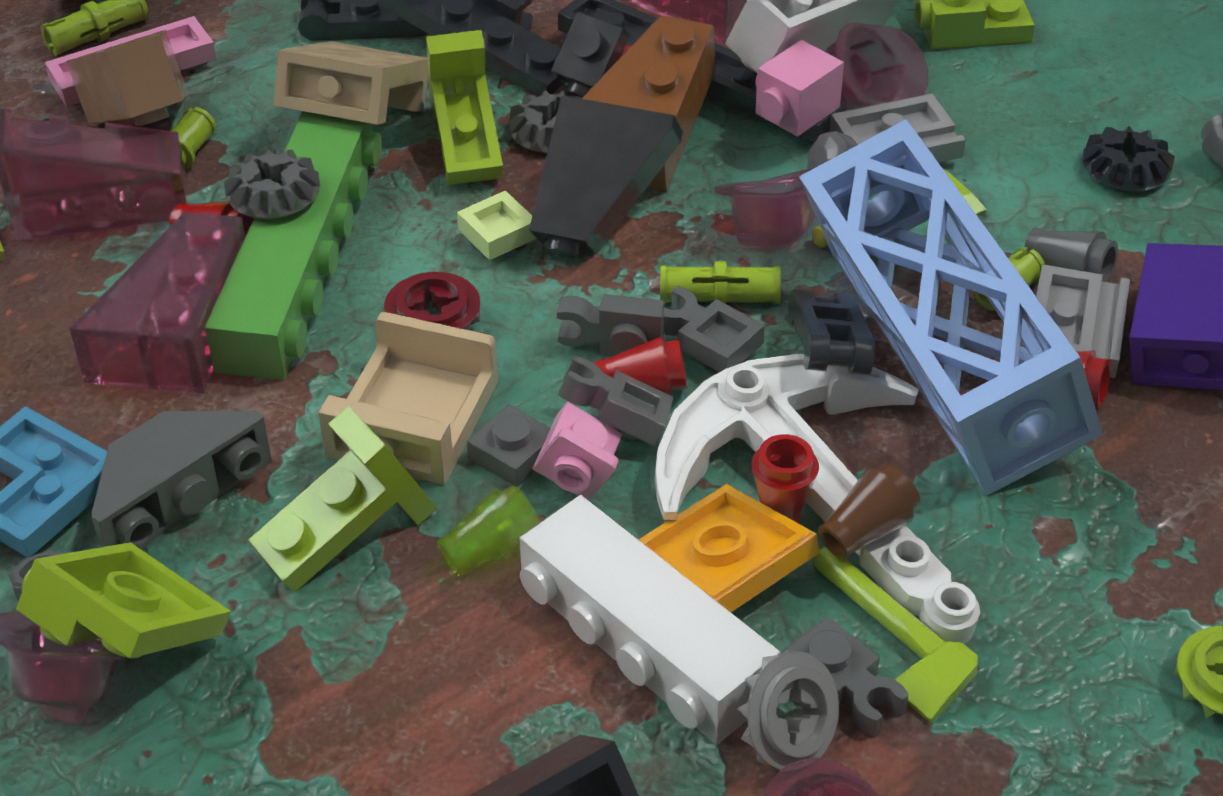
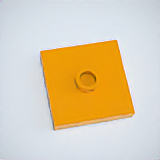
[638,484,820,612]

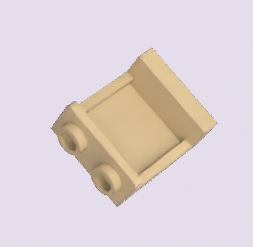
[273,41,428,125]
[318,312,499,486]

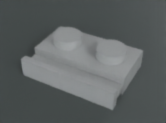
[830,93,966,163]
[1036,264,1130,378]

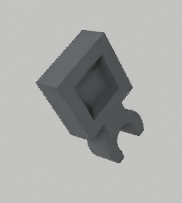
[664,287,765,372]
[557,294,664,357]
[558,356,673,446]
[780,616,909,738]

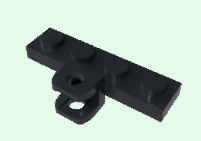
[378,0,566,97]

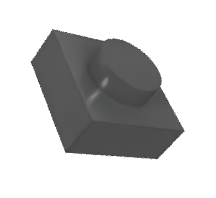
[467,404,550,487]

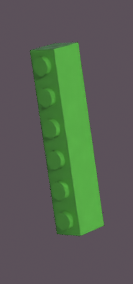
[205,111,382,381]

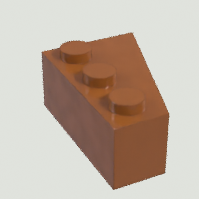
[582,15,716,192]

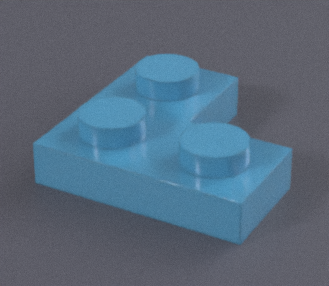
[0,406,107,558]

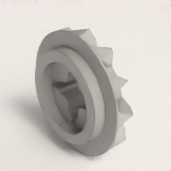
[737,650,839,771]

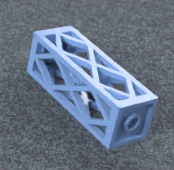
[799,119,1103,496]

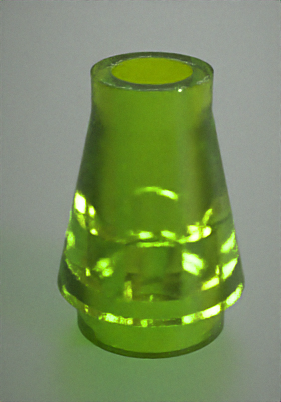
[436,485,540,576]

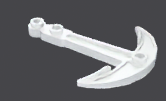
[654,354,980,644]

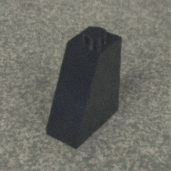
[529,95,683,258]

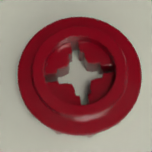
[384,272,481,330]

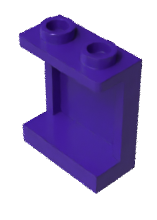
[1130,243,1223,390]

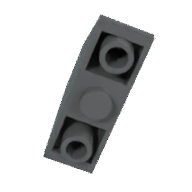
[91,411,272,549]

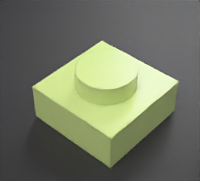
[457,191,537,260]

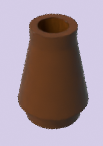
[818,464,921,560]

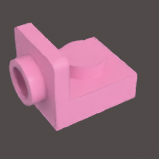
[532,401,622,501]

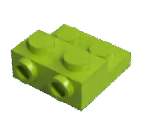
[913,0,1035,49]
[16,542,232,658]

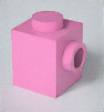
[755,40,844,137]

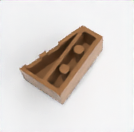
[66,29,187,130]

